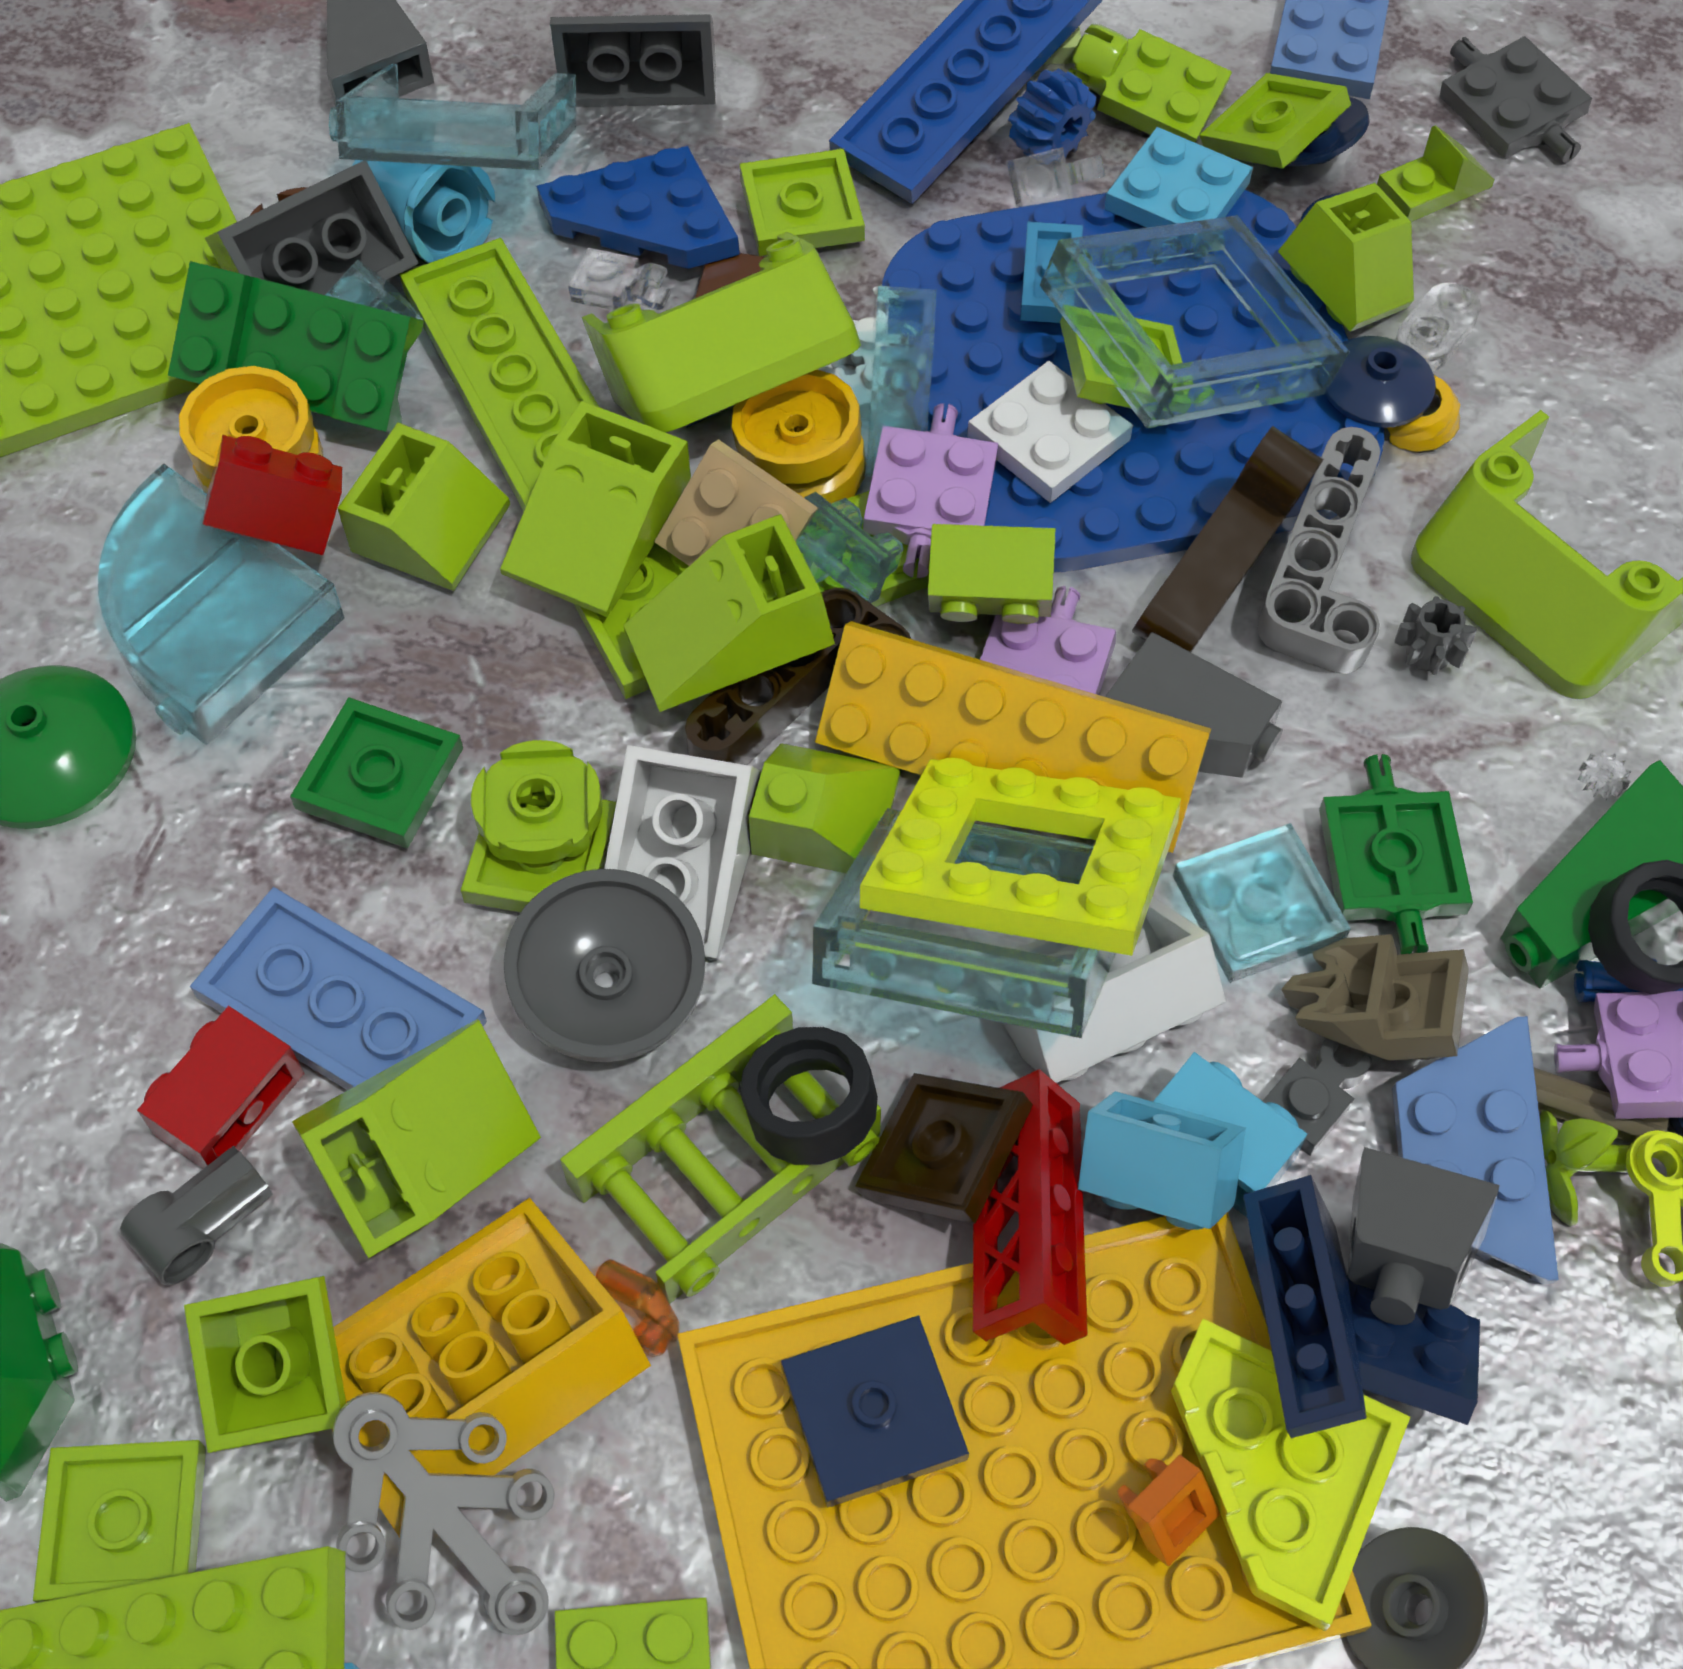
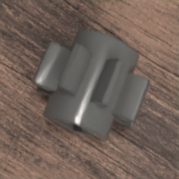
[1394,596,1477,675]

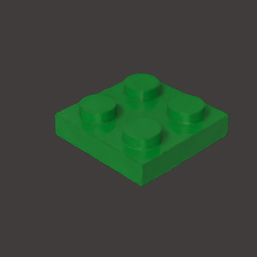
[290,697,463,849]

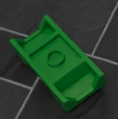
[168,261,424,432]

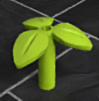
[1539,1110,1652,1226]

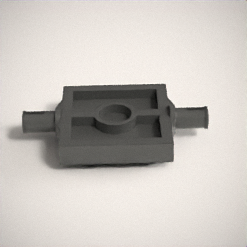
[1439,36,1592,163]

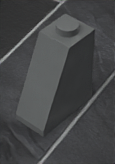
[327,0,434,120]
[1105,632,1283,778]

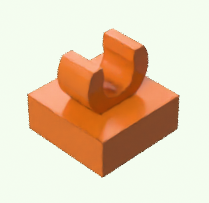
[1117,1454,1220,1567]

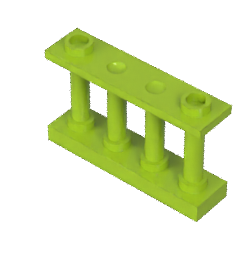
[560,994,881,1305]

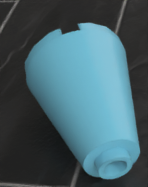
[352,149,495,264]

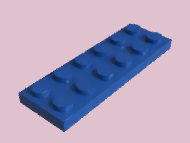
[829,0,1103,204]

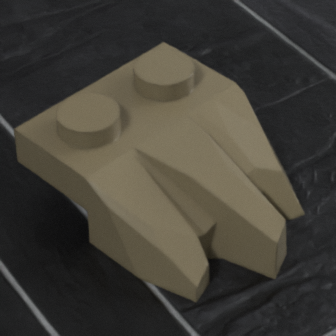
[1281,934,1469,1061]

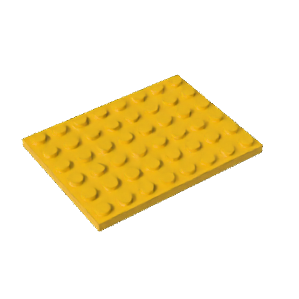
[677,1212,1372,1669]

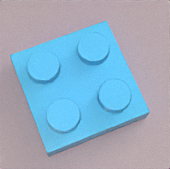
[1104,127,1253,251]

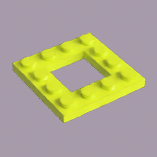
[859,758,1181,956]

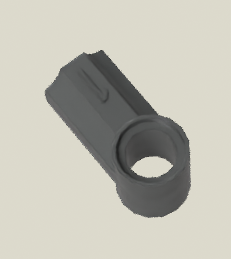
[120,1146,273,1286]

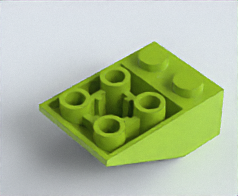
[500,400,691,617]
[623,514,835,712]
[292,1019,541,1258]

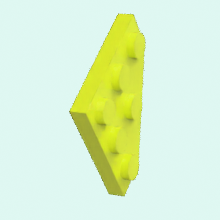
[1171,1319,1410,1631]

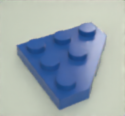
[536,146,740,269]

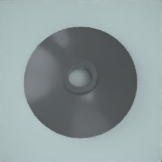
[1346,1527,1488,1669]

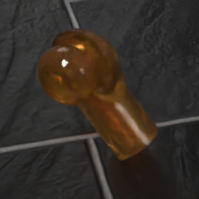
[595,1259,680,1357]

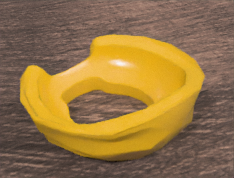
[1387,375,1460,452]

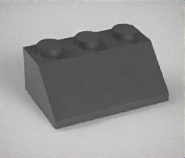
[550,14,716,107]
[205,159,419,300]

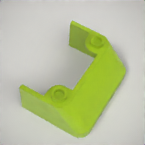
[581,232,861,432]
[1411,410,1683,699]

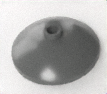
[504,869,705,1062]

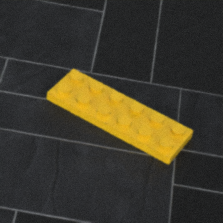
[815,621,1211,853]

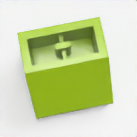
[1278,183,1414,332]
[337,422,510,591]

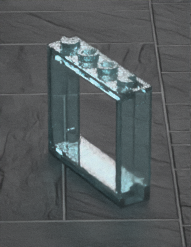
[1040,215,1350,428]
[812,808,1116,1038]

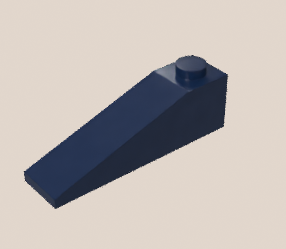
[1243,1175,1367,1438]

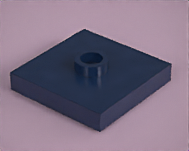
[781,1315,969,1508]

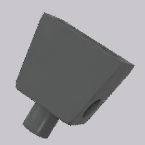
[1347,1147,1500,1325]

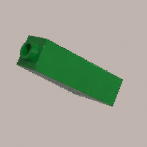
[1500,760,1683,989]

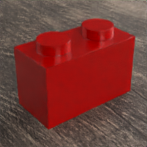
[202,435,342,555]
[137,1005,305,1169]

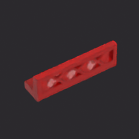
[973,1069,1088,1345]

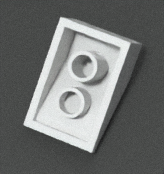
[604,745,762,959]

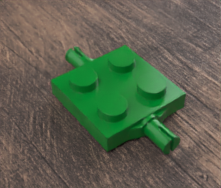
[1319,754,1473,954]

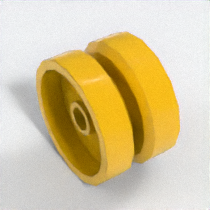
[179,366,324,496]
[731,370,866,509]

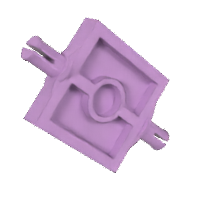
[863,404,998,578]
[980,586,1116,695]
[1554,991,1683,1119]

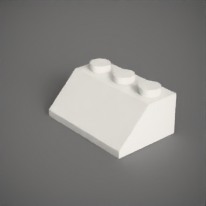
[975,897,1226,1083]

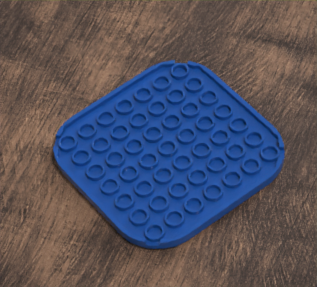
[881,190,1384,572]

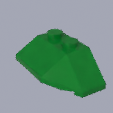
[0,1243,78,1502]

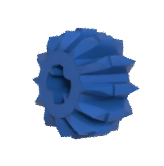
[1008,68,1096,166]

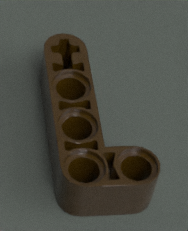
[1132,426,1324,652]
[685,587,911,765]

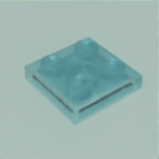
[1173,823,1351,983]

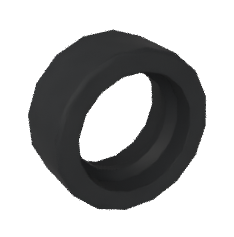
[1588,860,1683,994]
[740,1027,878,1165]

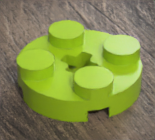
[471,740,603,864]

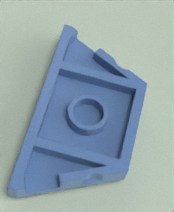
[1392,1016,1559,1284]

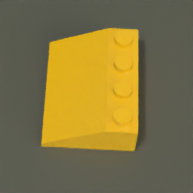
[331,1198,651,1538]

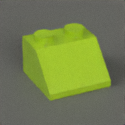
[928,524,1056,624]

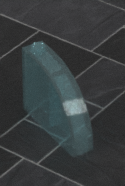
[98,464,345,745]

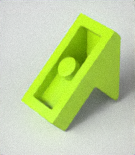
[1377,125,1495,222]

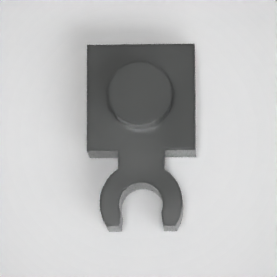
[1263,1038,1372,1156]

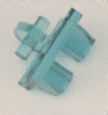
[796,492,903,603]

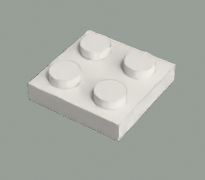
[967,361,1133,503]

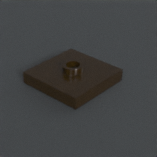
[855,1073,1033,1224]

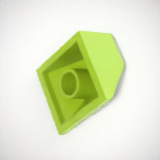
[749,743,901,877]
[184,1276,346,1453]

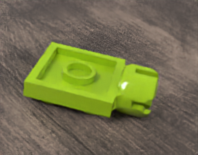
[1068,23,1232,143]

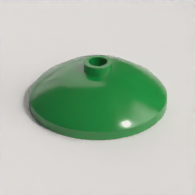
[0,665,136,829]

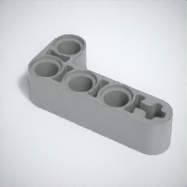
[1257,427,1380,674]

